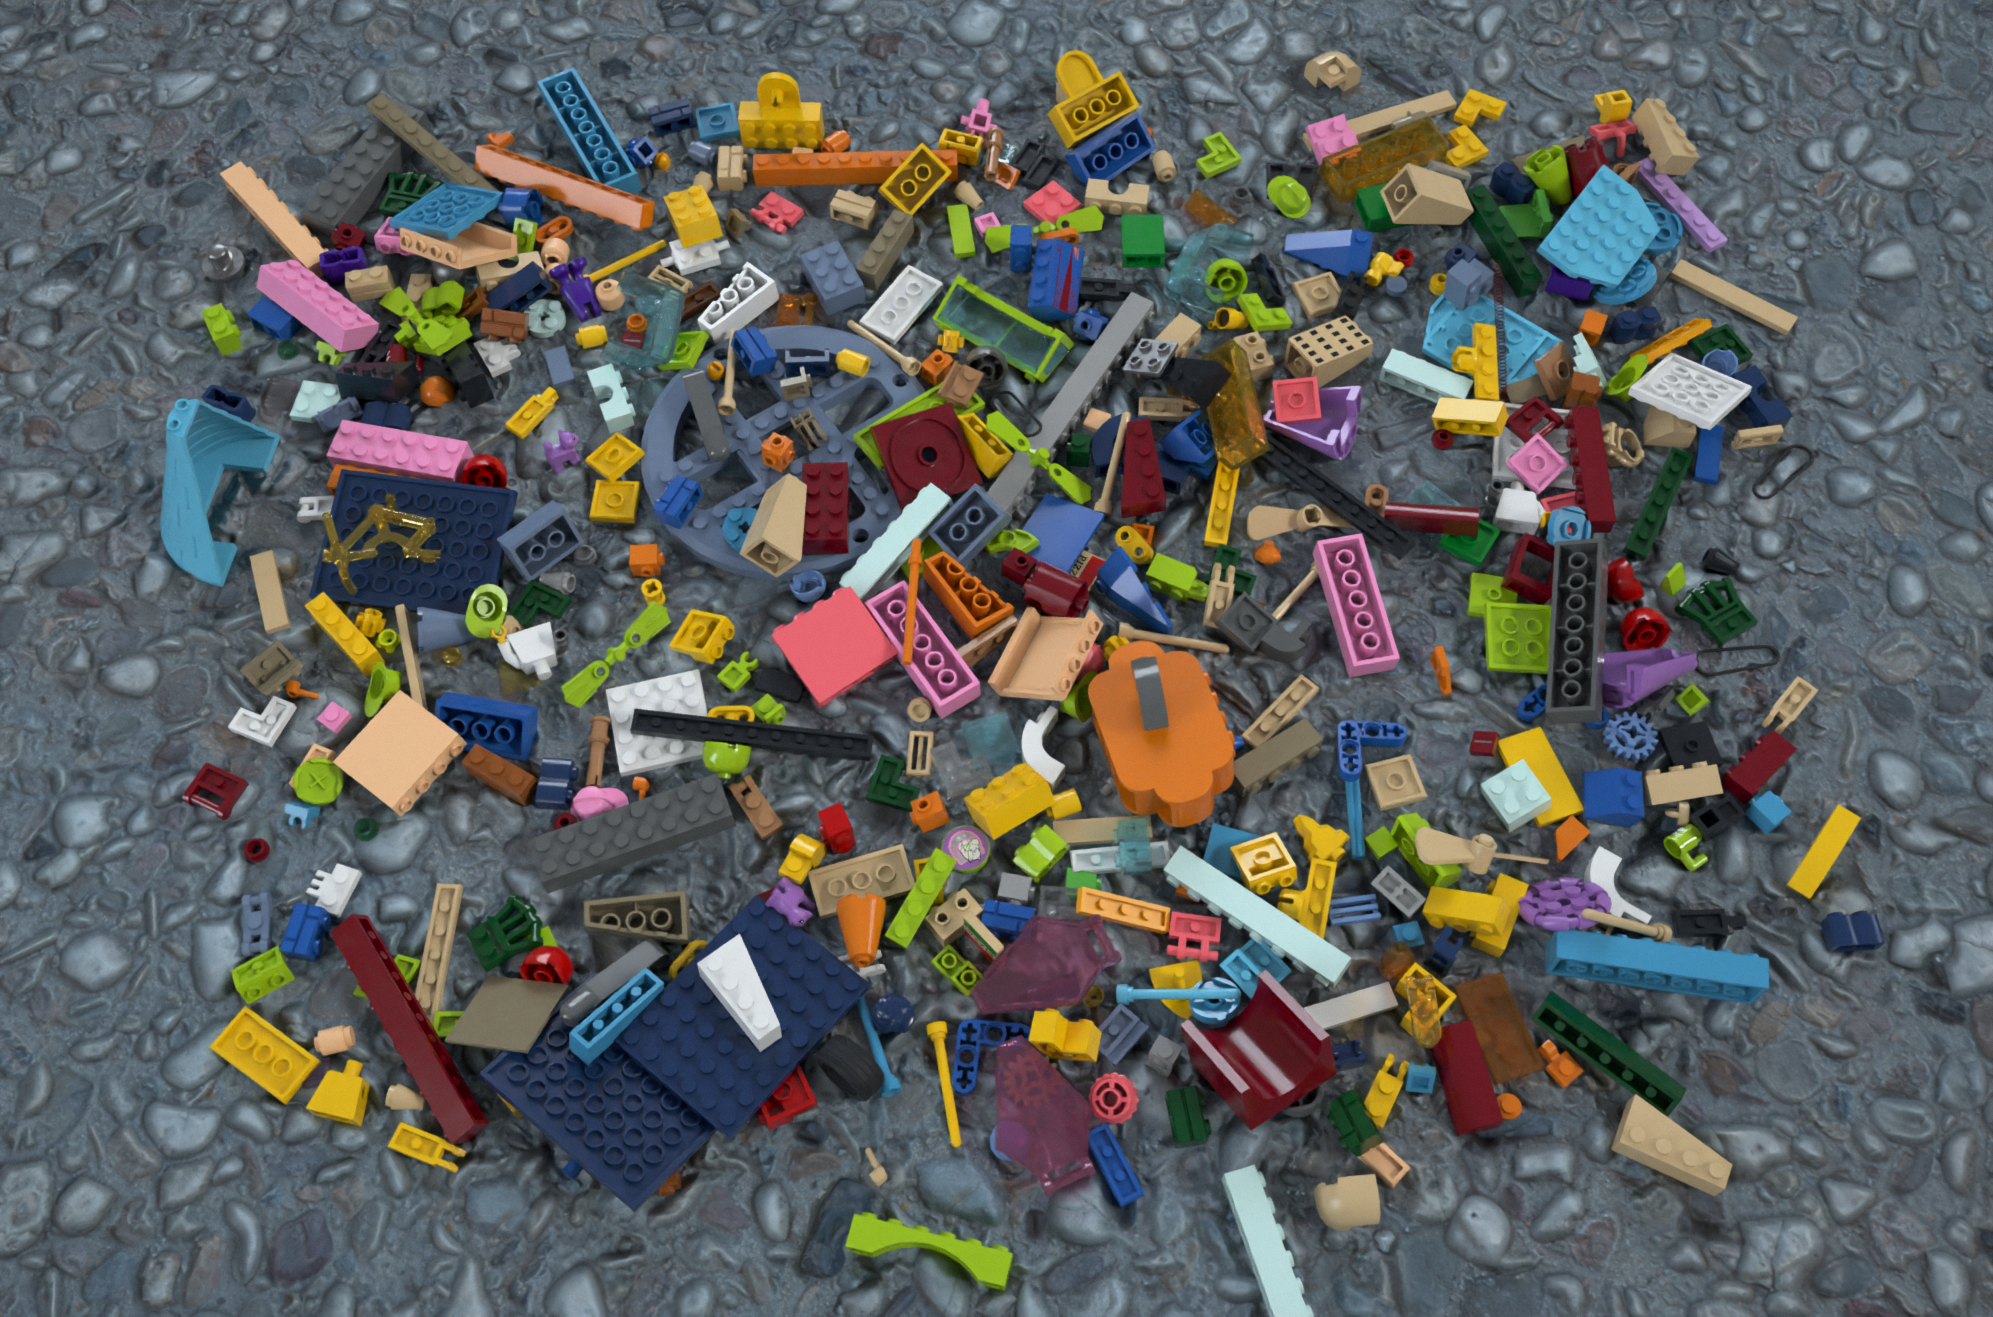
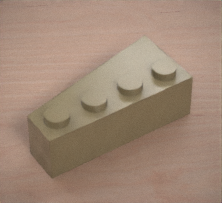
[584,890,692,946]

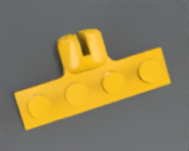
[1451,322,1499,401]
[1277,858,1337,940]

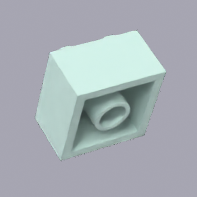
[1480,759,1552,833]

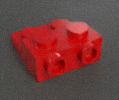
[756,1065,817,1131]

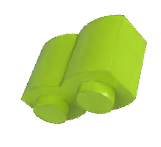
[419,281,465,319]
[1013,824,1070,883]

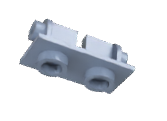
[314,396,363,434]

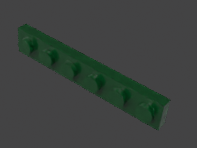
[1622,447,1694,561]

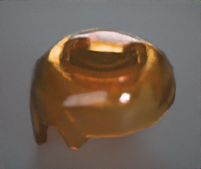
[1378,941,1415,980]

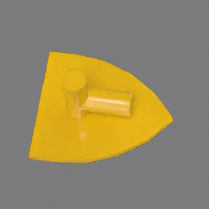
[1149,959,1202,1020]

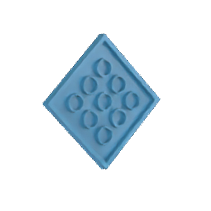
[388,182,504,240]

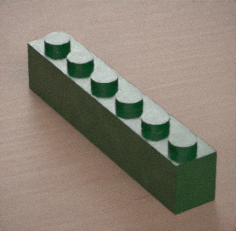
[1465,185,1543,298]
[1531,991,1687,1117]

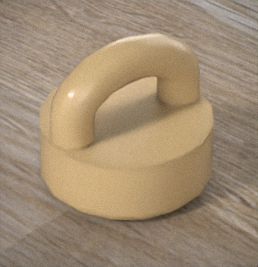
[908,697,932,722]
[1665,801,1690,826]

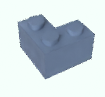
[1443,258,1494,311]

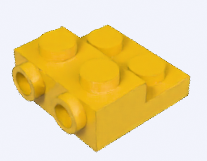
[669,609,735,664]
[1230,832,1297,895]

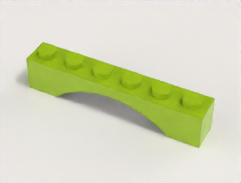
[845,1212,1013,1291]

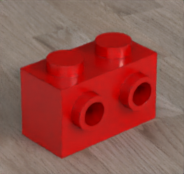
[817,802,856,855]

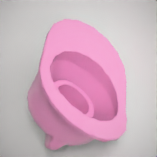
[570,786,629,822]

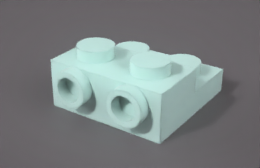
[1573,332,1608,390]

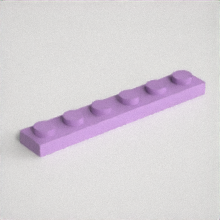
[1636,157,1728,253]

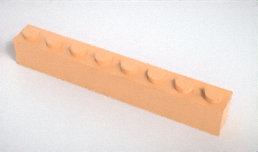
[220,161,329,278]

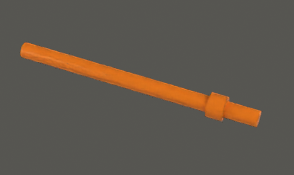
[902,539,922,666]

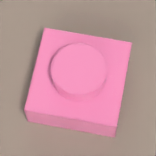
[974,212,1001,238]
[316,702,352,735]

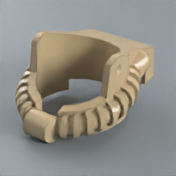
[1602,422,1645,468]

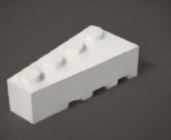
[697,262,780,346]
[697,934,782,1052]

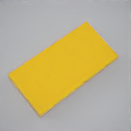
[1497,727,1584,828]
[209,1006,322,1105]

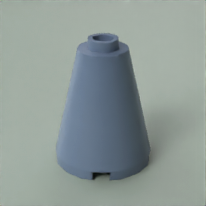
[417,607,477,653]

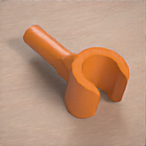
[285,680,319,699]
[633,776,649,800]

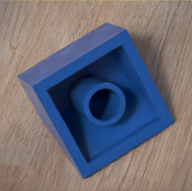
[1582,768,1644,827]

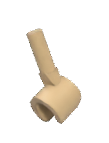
[865,1148,887,1186]

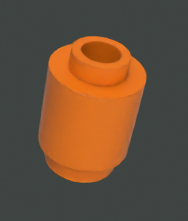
[821,130,851,153]

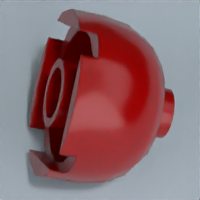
[461,454,508,488]
[1607,557,1645,604]
[1619,607,1670,651]
[520,945,574,985]

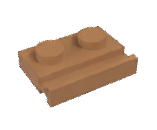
[936,360,984,410]

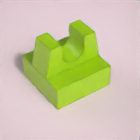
[394,320,419,349]
[316,341,347,366]

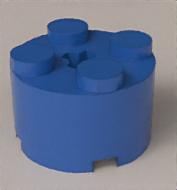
[498,188,544,230]

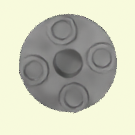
[202,243,245,283]

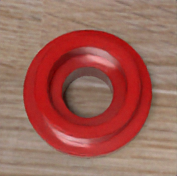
[1393,248,1414,269]

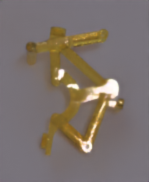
[322,494,441,595]

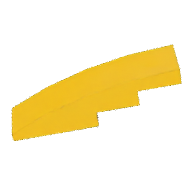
[1786,804,1861,899]

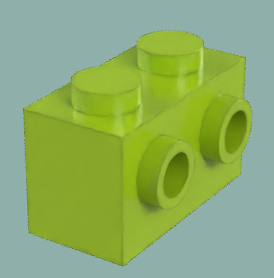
[201,303,243,356]

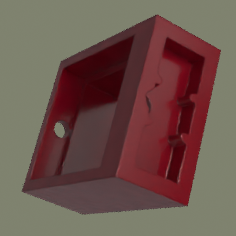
[1501,533,1555,605]

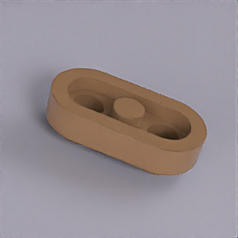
[1364,484,1389,517]

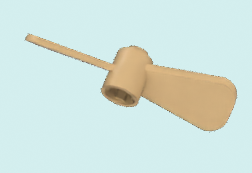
[1247,504,1356,541]
[1415,827,1549,874]

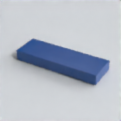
[1693,425,1724,485]
[1083,1122,1145,1208]

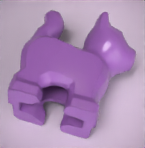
[543,429,581,473]
[765,876,817,927]

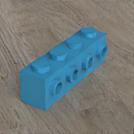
[569,967,664,1065]

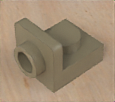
[780,366,813,401]

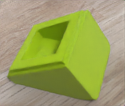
[1659,562,1686,597]
[1674,683,1710,716]

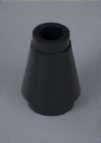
[1701,547,1739,575]

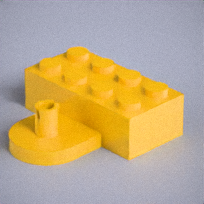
[1048,50,1140,149]
[738,72,825,149]

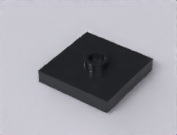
[1658,721,1723,770]

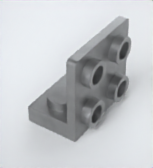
[1122,338,1179,388]

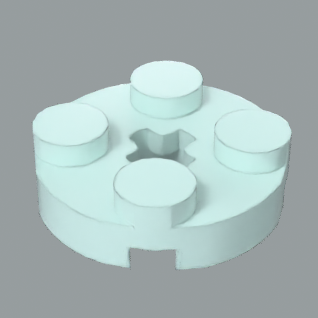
[523,299,566,338]

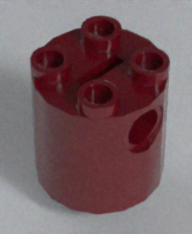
[1563,137,1610,196]
[1023,560,1089,617]

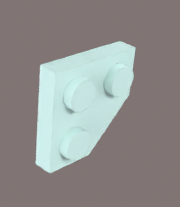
[289,380,345,423]

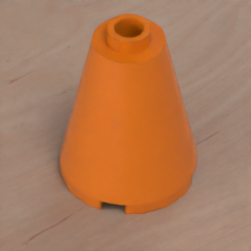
[836,893,887,968]

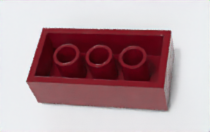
[802,462,849,555]

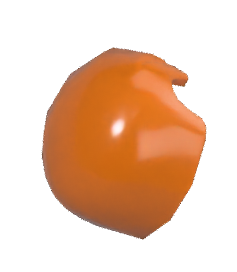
[419,375,456,408]

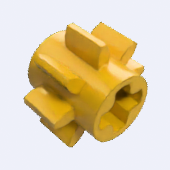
[937,329,964,353]
[355,608,386,637]
[1103,635,1130,663]

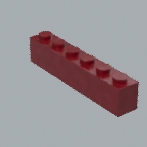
[1564,407,1616,533]

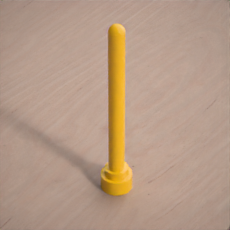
[583,240,667,283]
[926,1021,961,1148]

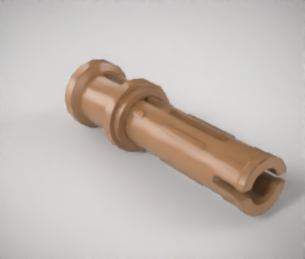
[984,127,1005,182]
[585,716,612,788]

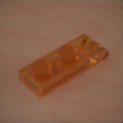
[1184,189,1238,238]

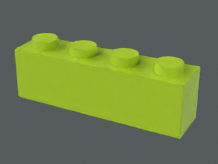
[884,848,958,950]

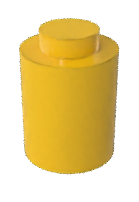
[835,349,870,378]
[1044,788,1082,821]

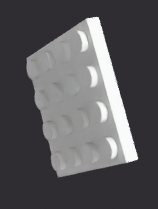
[1628,352,1752,430]
[1492,403,1576,489]
[606,669,708,777]

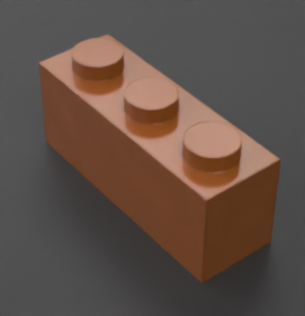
[461,744,538,807]

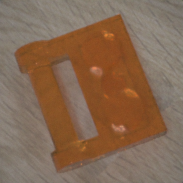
[775,292,818,327]

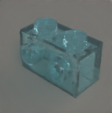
[1112,819,1152,876]

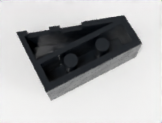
[441,340,494,409]
[1158,357,1232,410]
[335,361,420,403]

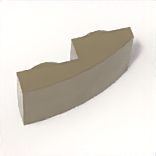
[1504,374,1547,404]

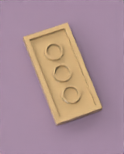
[808,844,915,920]

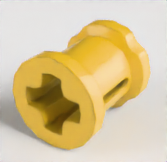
[641,579,666,606]

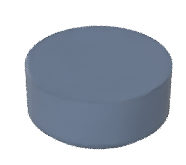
[1385,276,1407,297]

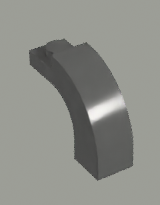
[1131,656,1169,731]

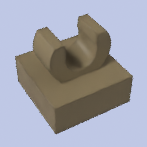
[724,208,752,238]

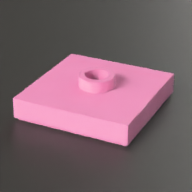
[1505,433,1569,496]

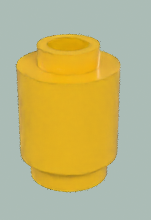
[575,324,608,350]

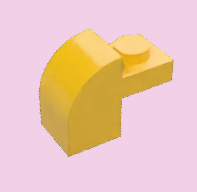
[1593,90,1633,124]
[778,833,827,885]

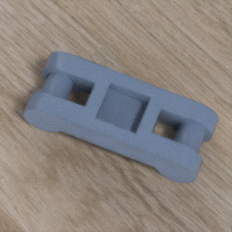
[241,891,272,957]

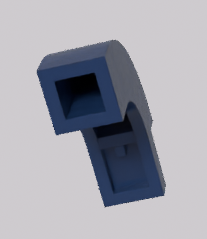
[1091,414,1148,478]

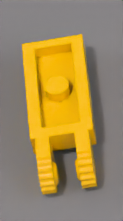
[1364,1053,1410,1130]
[387,1122,466,1173]

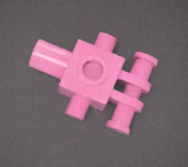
[960,99,997,148]

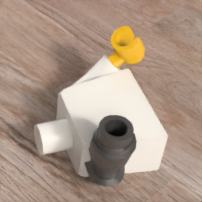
[1485,479,1551,535]
[490,622,570,680]

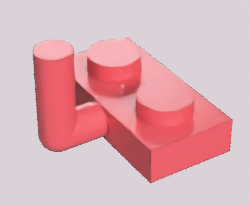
[1589,119,1637,157]

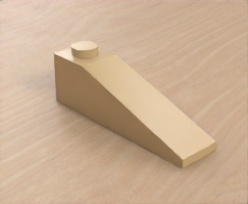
[1642,405,1696,448]

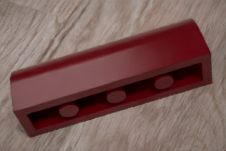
[1384,501,1480,537]
[1427,1020,1504,1137]

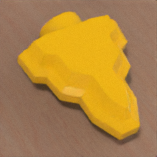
[1293,814,1350,863]

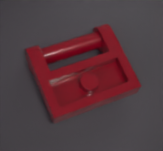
[1505,396,1564,445]
[182,762,249,820]

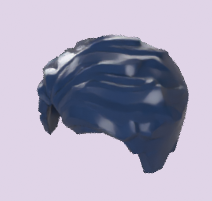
[872,994,915,1034]

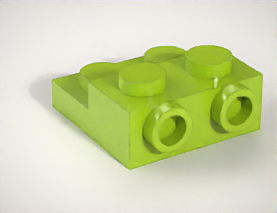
[413,315,472,356]

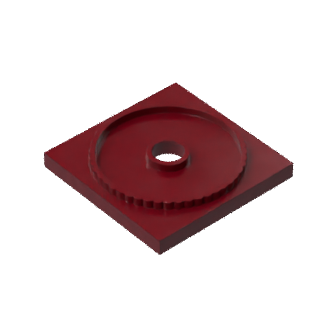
[869,402,983,512]

